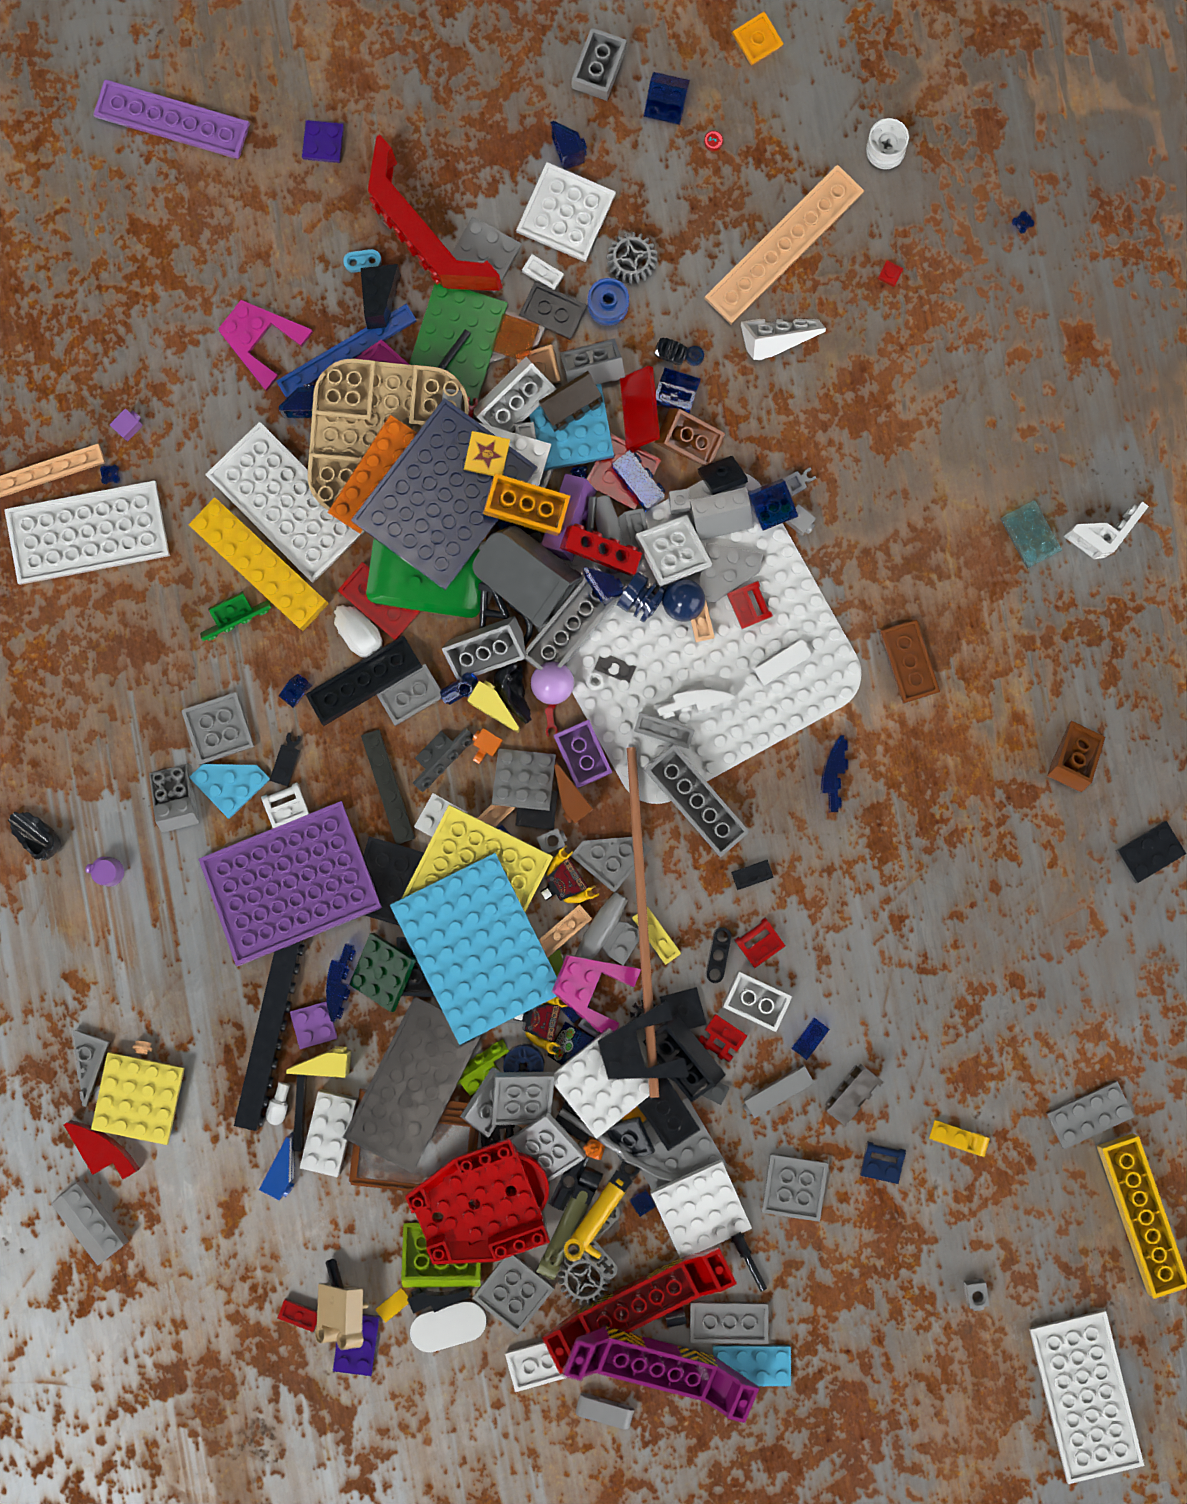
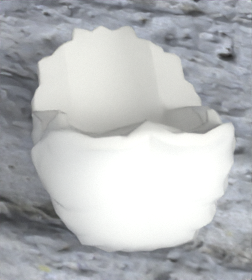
[334,605,383,658]

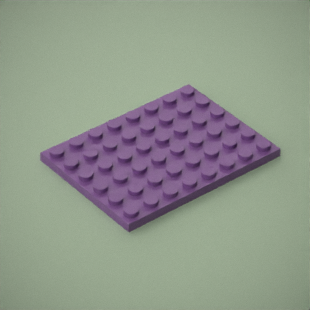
[198,801,382,966]

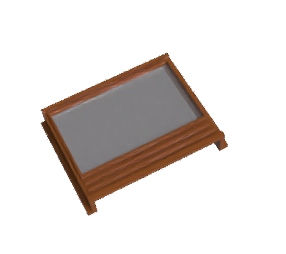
[349,1088,479,1192]

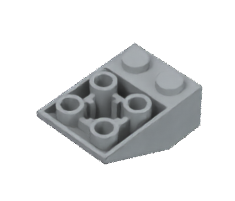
[149,764,200,833]

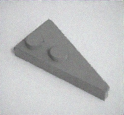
[73,1029,110,1107]

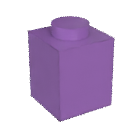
[110,409,143,442]

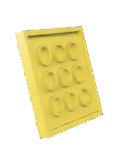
[91,1052,185,1145]

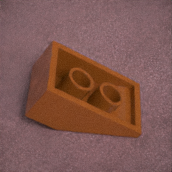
[654,408,725,466]
[1047,721,1106,792]
[554,764,593,824]

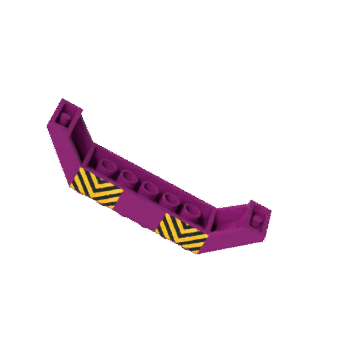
[562,1326,760,1423]

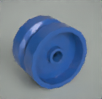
[587,278,629,326]

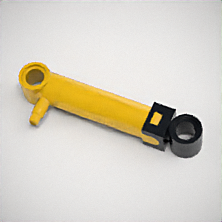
[564,1160,640,1261]

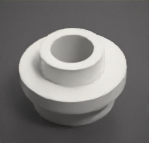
[586,671,605,690]

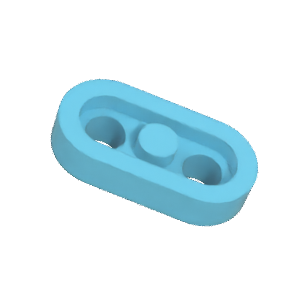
[343,249,382,273]

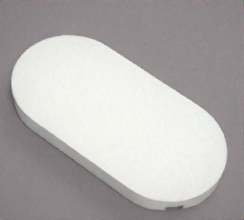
[410,1300,487,1352]

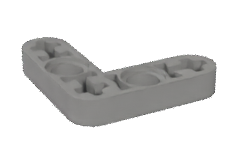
[575,1206,620,1280]

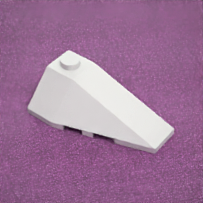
[741,319,826,360]

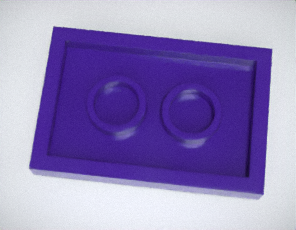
[333,1314,380,1376]

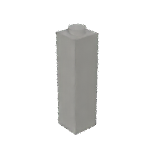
[743,1065,814,1118]

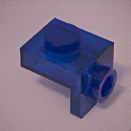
[279,674,312,708]

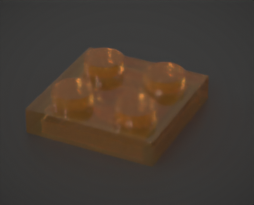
[491,313,539,361]

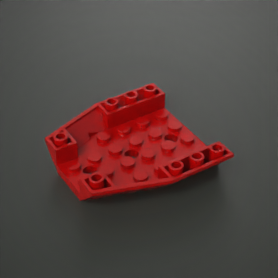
[405,1138,550,1264]

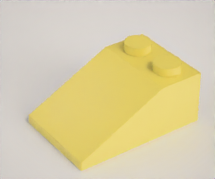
[467,680,520,733]
[286,1046,352,1078]

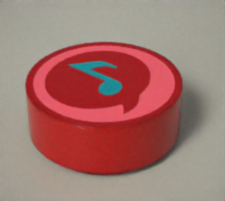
[704,131,723,151]

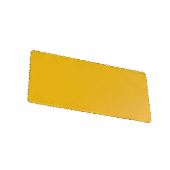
[375,1288,409,1323]

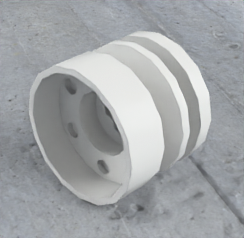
[866,118,909,169]

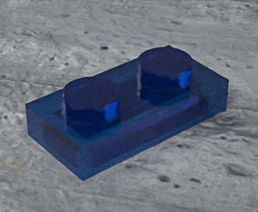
[791,1017,830,1060]

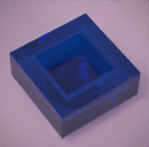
[629,1189,656,1217]

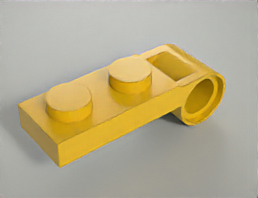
[929,1120,990,1157]

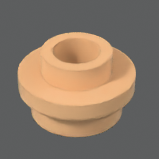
[132,1041,152,1055]

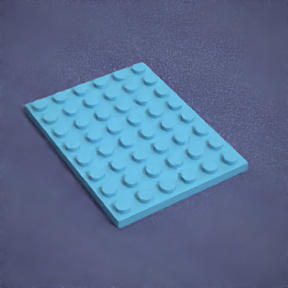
[390,853,557,1045]

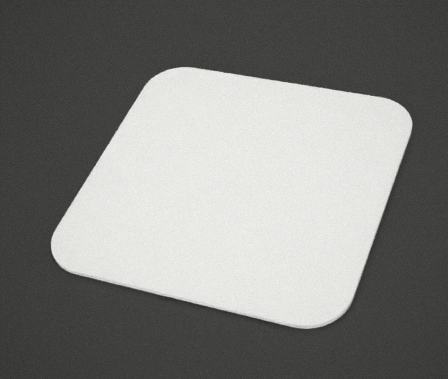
[536,473,862,804]

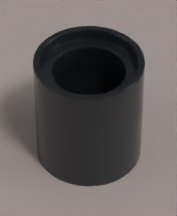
[665,1306,687,1328]

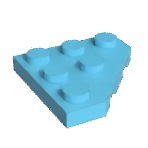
[189,764,270,819]

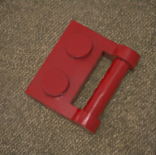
[727,581,773,630]
[734,918,786,968]

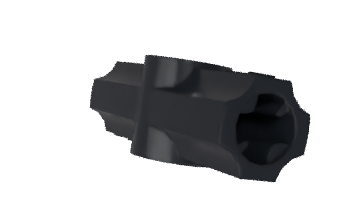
[548,1156,589,1211]

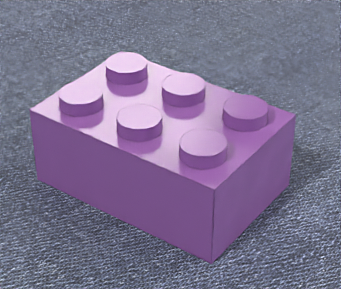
[554,720,612,789]

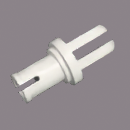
[266,1082,290,1125]

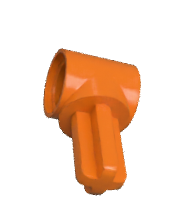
[583,1136,605,1160]

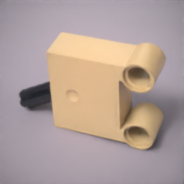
[315,1259,369,1350]

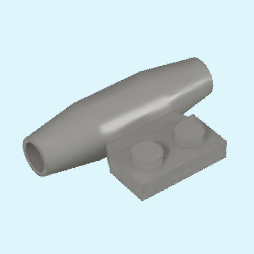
[595,496,648,574]
[575,892,639,966]

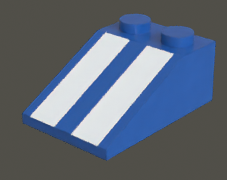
[259,1132,295,1201]

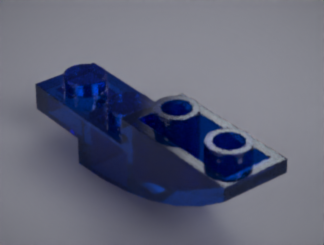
[820,735,848,813]
[326,943,356,1023]

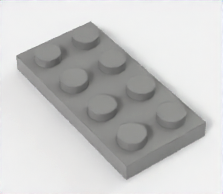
[1046,1081,1134,1149]
[690,1302,768,1344]

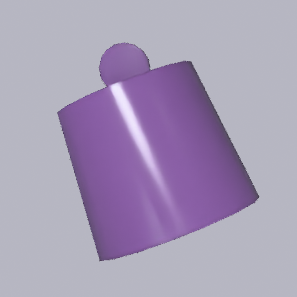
[85,857,124,887]

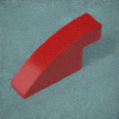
[63,1120,140,1180]

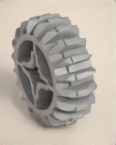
[606,232,658,284]
[558,1251,610,1305]

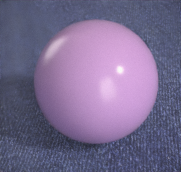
[531,661,574,705]

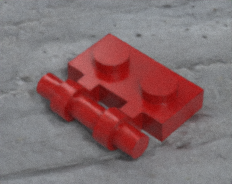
[698,1014,748,1063]

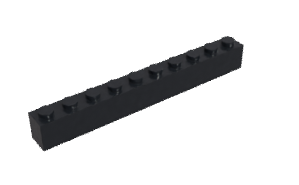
[234,940,305,1131]

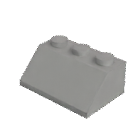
[560,339,625,384]
[690,487,754,541]

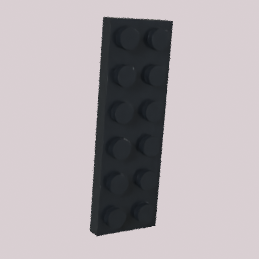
[305,635,422,726]

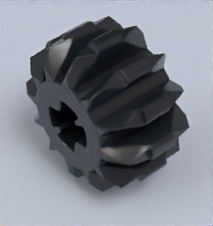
[654,338,687,365]

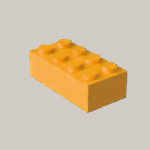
[483,473,570,536]

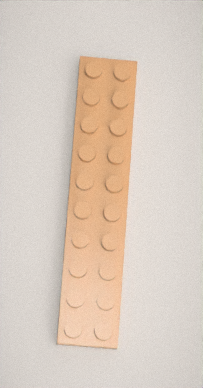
[704,165,864,325]

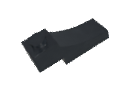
[407,1287,471,1314]

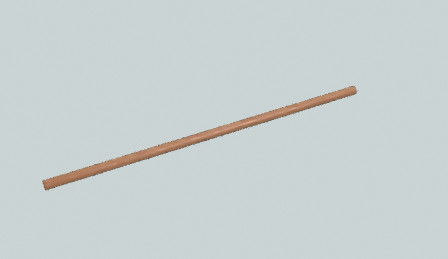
[627,747,659,1098]

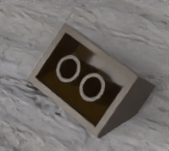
[539,371,603,432]

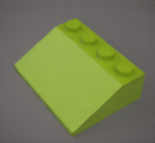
[401,1223,481,1288]

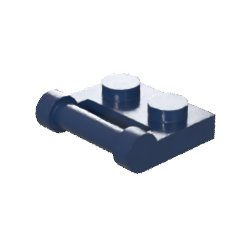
[860,1141,906,1184]

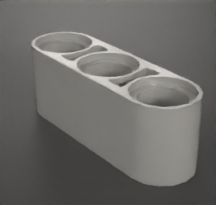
[575,1393,635,1430]

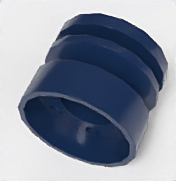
[617,572,666,623]
[503,1043,545,1072]

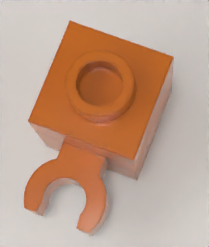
[472,728,503,765]

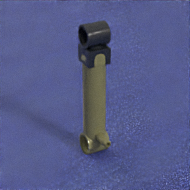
[536,1166,603,1280]

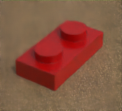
[277,1298,317,1332]

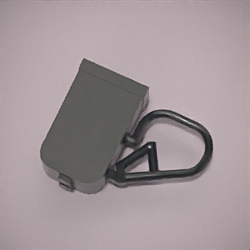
[473,526,583,646]

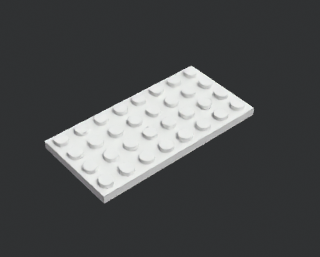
[205,422,365,583]
[4,481,170,585]
[1029,1310,1144,1484]

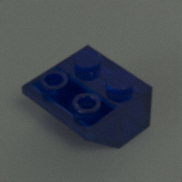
[643,72,690,125]
[656,368,701,414]

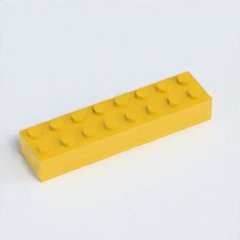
[188,497,329,631]
[1096,1133,1187,1299]

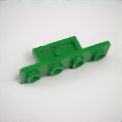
[200,591,271,641]

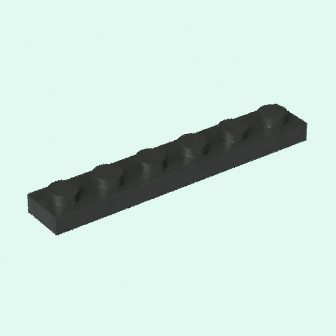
[361,730,415,844]

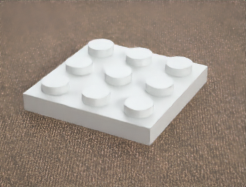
[635,515,712,586]

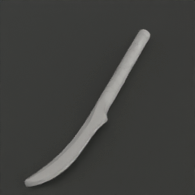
[559,1108,681,1181]

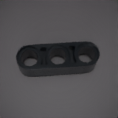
[706,927,731,983]

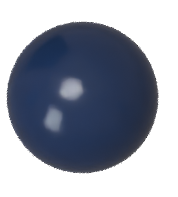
[662,578,705,622]

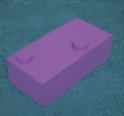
[541,474,596,562]

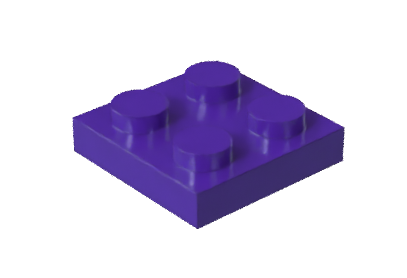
[302,120,344,163]

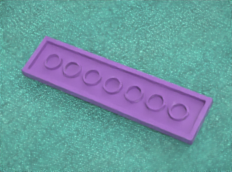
[93,79,250,159]

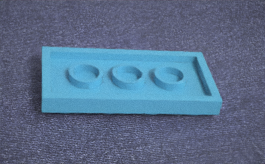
[713,1345,791,1386]

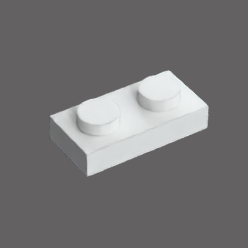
[522,254,564,290]

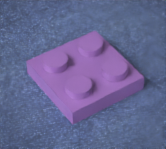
[290,1001,338,1049]

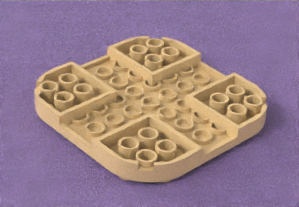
[307,359,469,510]

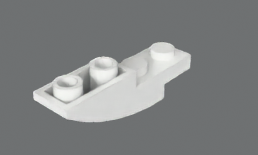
[657,690,735,719]

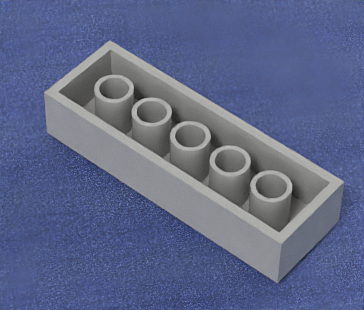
[525,566,625,670]
[643,744,749,857]

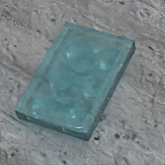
[1000,500,1062,569]

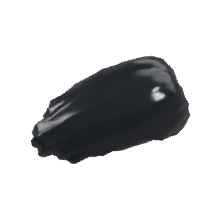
[494,662,532,724]
[8,812,61,861]

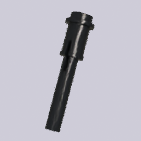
[730,1232,767,1292]

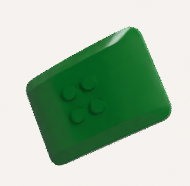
[366,539,482,618]

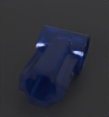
[440,672,478,705]

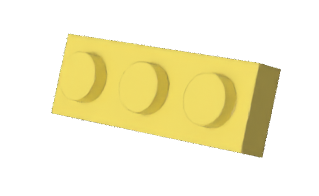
[632,906,681,965]

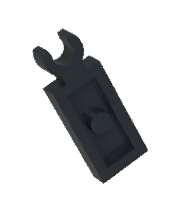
[269,733,302,787]

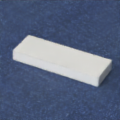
[753,639,812,686]

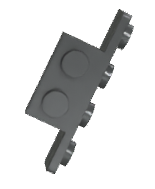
[413,728,474,792]

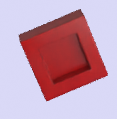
[878,261,904,287]

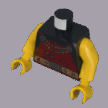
[540,845,599,903]
[513,997,568,1055]

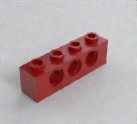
[560,524,642,576]

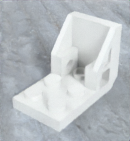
[1063,502,1149,559]

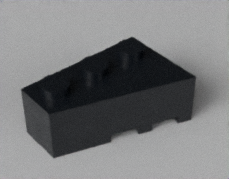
[360,264,401,329]

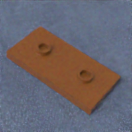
[880,619,940,704]

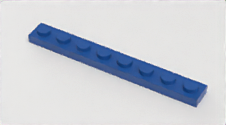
[276,303,417,398]

